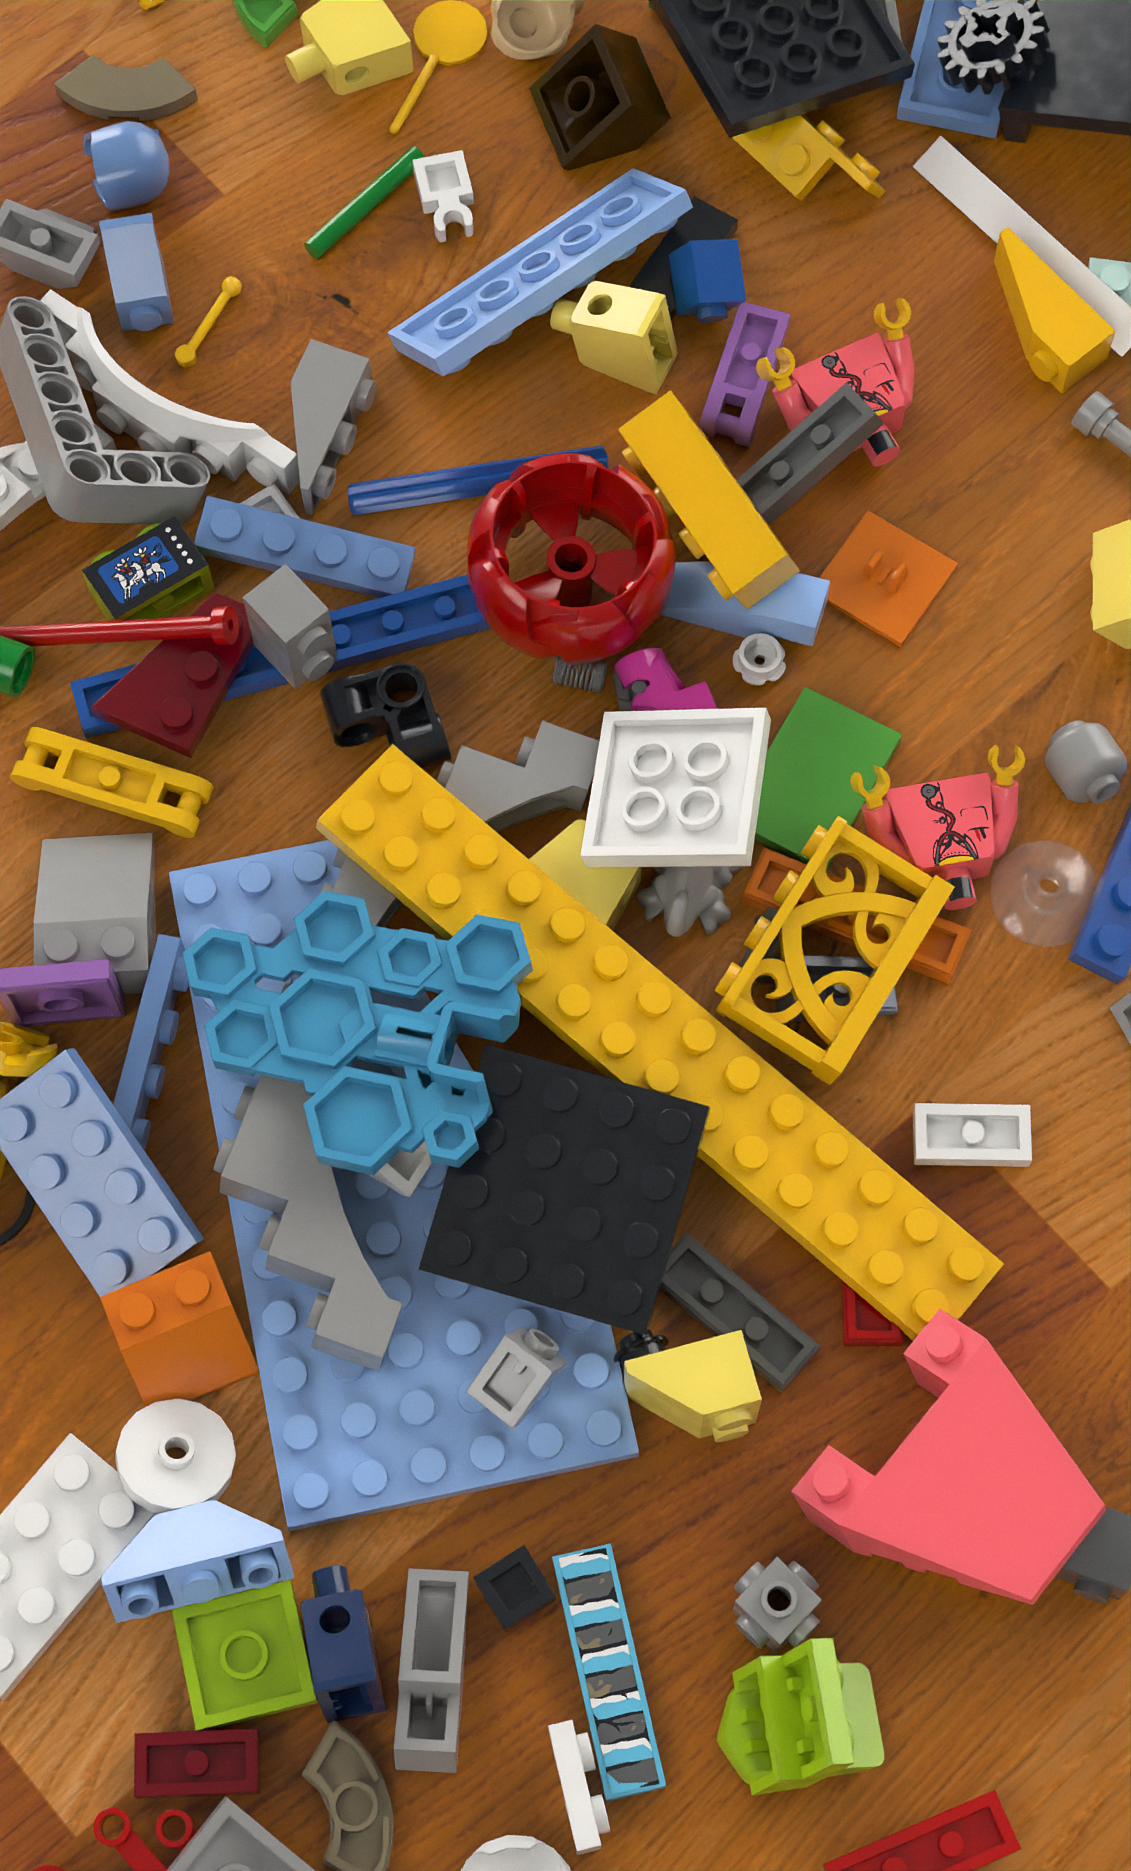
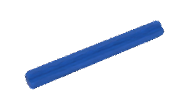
[347,446,609,515]

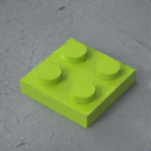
[172,1580,318,1731]

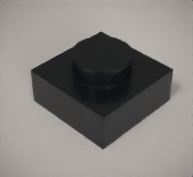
[473,1545,557,1633]

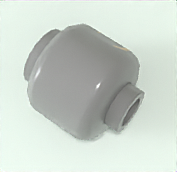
[1044,720,1128,804]

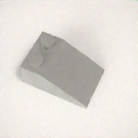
[33,833,156,994]

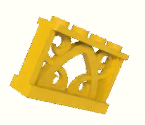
[714,816,955,1085]

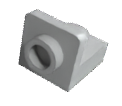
[466,1327,568,1429]

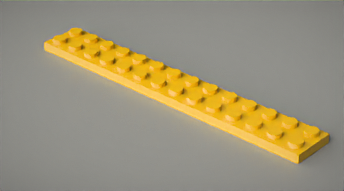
[316,744,1004,1341]

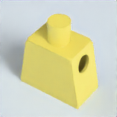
[285,0,414,96]
[550,281,678,395]
[529,819,641,931]

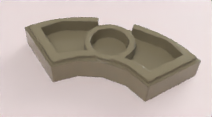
[54,55,198,121]
[302,1720,394,1871]

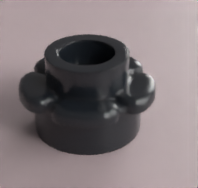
[614,1329,669,1370]

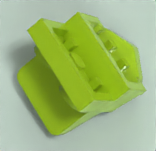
[717,1638,885,1795]

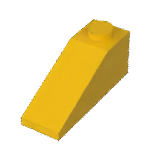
[994,227,1115,393]

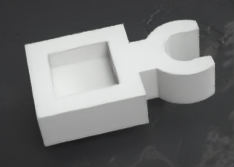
[412,150,474,243]

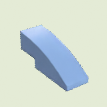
[661,561,830,647]

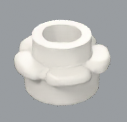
[732,633,786,686]

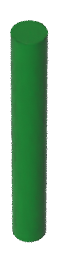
[304,146,425,259]

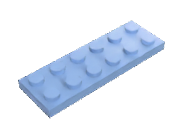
[387,168,693,376]

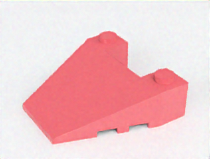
[791,1309,1107,1605]

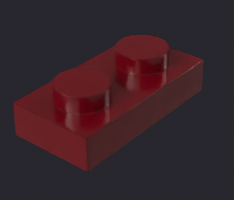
[134,1729,260,1799]

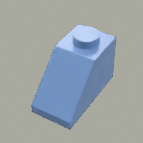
[99,213,174,331]

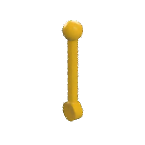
[175,276,242,368]

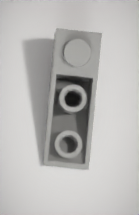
[290,339,377,515]

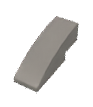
[394,1568,469,1773]

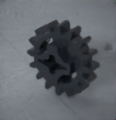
[937,0,1050,95]

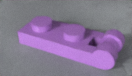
[699,302,791,448]

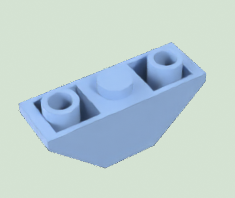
[101,1500,294,1623]

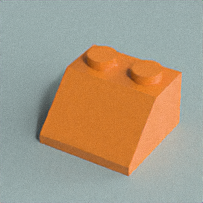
[100,1251,259,1407]

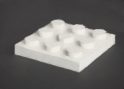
[580,708,771,867]

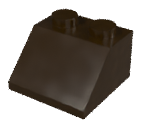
[529,24,671,171]

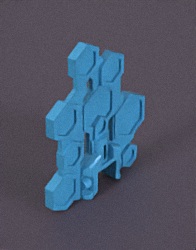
[182,891,533,1175]

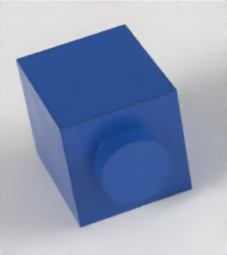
[669,239,746,323]

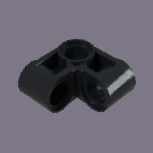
[320,663,452,769]

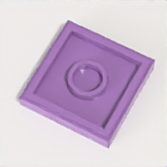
[0,959,126,1026]

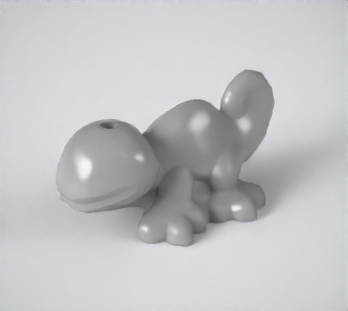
[637,866,744,937]

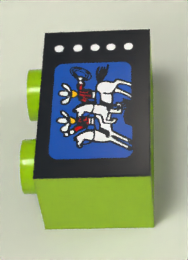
[82,516,214,621]

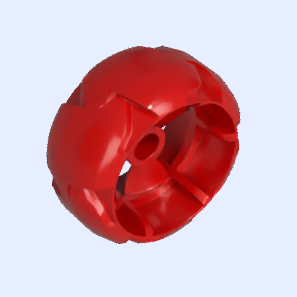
[467,453,676,665]

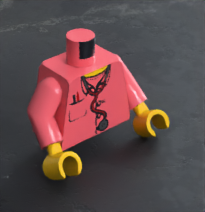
[756,298,915,467]
[850,745,1025,910]

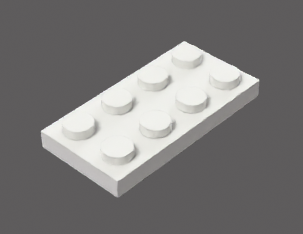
[0,1433,156,1701]

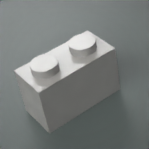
[243,564,337,690]

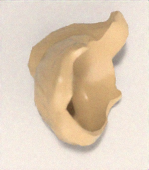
[490,0,586,60]

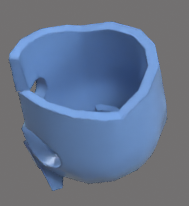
[83,121,170,211]

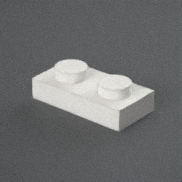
[913,1103,1032,1167]
[548,1720,610,1855]

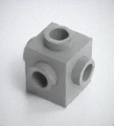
[732,1557,822,1654]

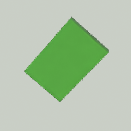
[754,687,902,872]

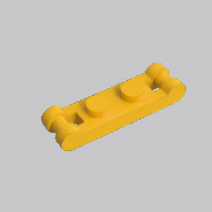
[10,727,214,838]

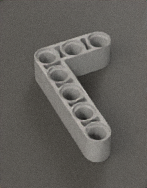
[0,296,210,524]

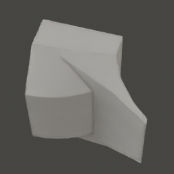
[0,199,100,289]

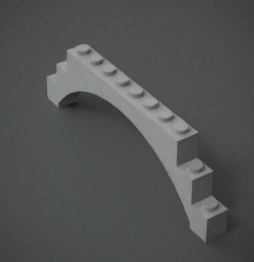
[213,721,599,1372]

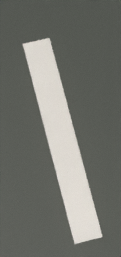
[913,136,1131,357]

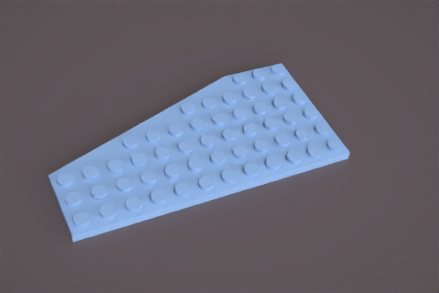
[169,840,639,1532]

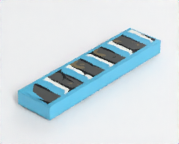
[552,1543,666,1802]

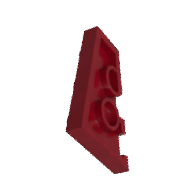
[91,592,254,758]

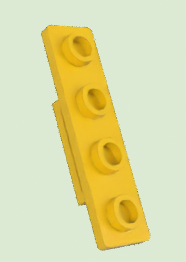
[732,112,886,201]

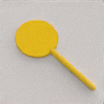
[389,0,488,134]

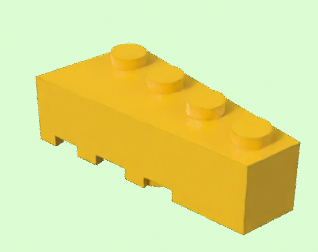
[618,390,800,610]

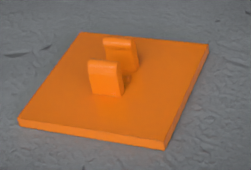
[819,510,958,647]

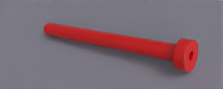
[0,606,239,647]

